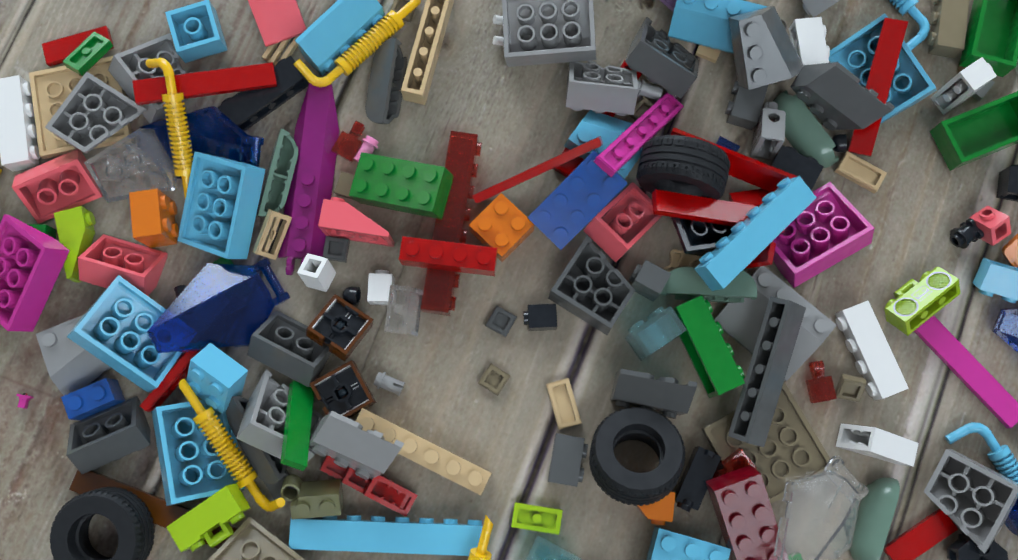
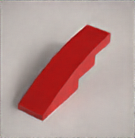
[319,455,418,517]

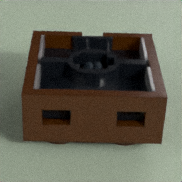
[306,294,374,362]
[309,360,377,418]

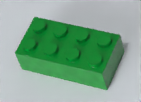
[959,0,1018,77]
[930,91,1018,171]
[349,152,454,220]
[669,295,745,398]

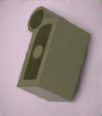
[280,474,344,519]

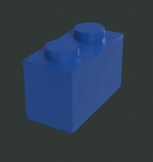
[61,378,125,420]

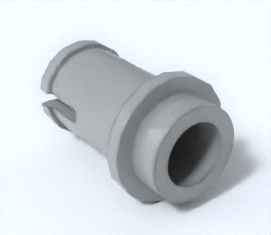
[637,79,663,101]
[373,372,405,396]

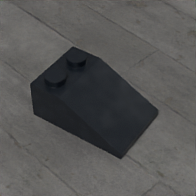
[671,217,732,256]

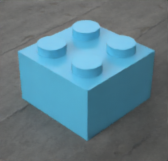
[165,0,228,63]
[186,343,248,414]

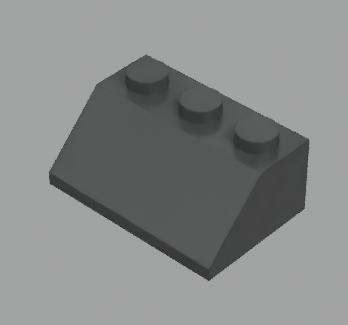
[247,310,331,387]
[66,396,151,474]

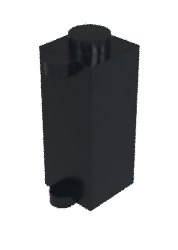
[675,446,721,513]

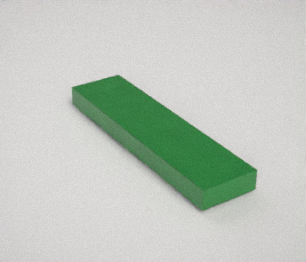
[280,380,314,471]

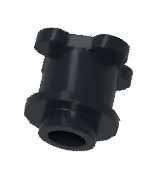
[950,218,984,249]

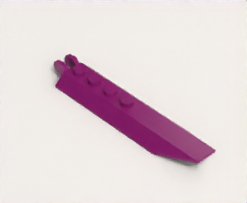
[278,83,340,275]

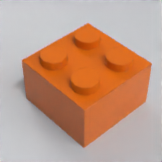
[129,188,179,248]
[469,193,534,262]

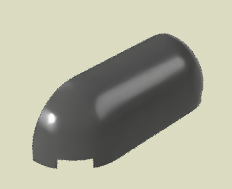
[365,37,407,124]
[226,395,287,484]

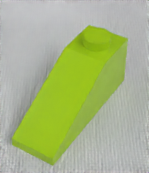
[54,206,96,283]

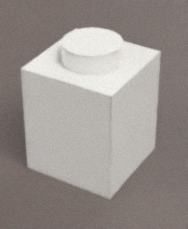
[297,253,336,292]
[367,270,395,305]

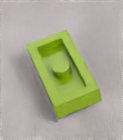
[511,502,563,535]

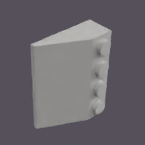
[502,0,597,67]
[714,266,837,382]

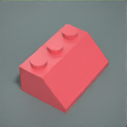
[12,149,102,224]
[78,234,168,296]

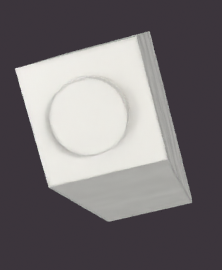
[836,423,919,467]

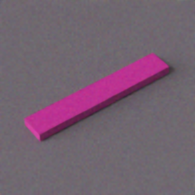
[593,93,684,177]
[914,315,1018,429]

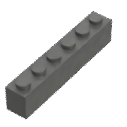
[728,296,806,447]

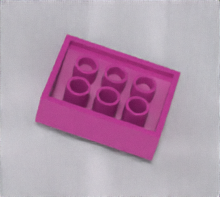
[773,182,875,288]
[0,214,70,332]

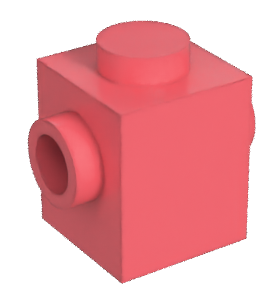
[969,205,1011,246]

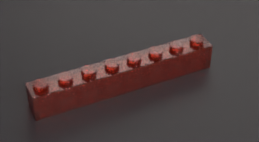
[420,131,482,316]

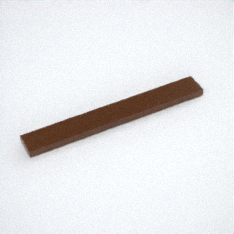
[69,470,238,549]

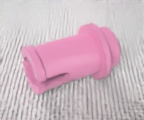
[353,135,379,162]

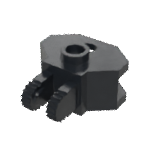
[947,531,1008,560]

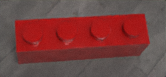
[399,236,498,277]

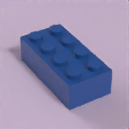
[528,149,628,250]

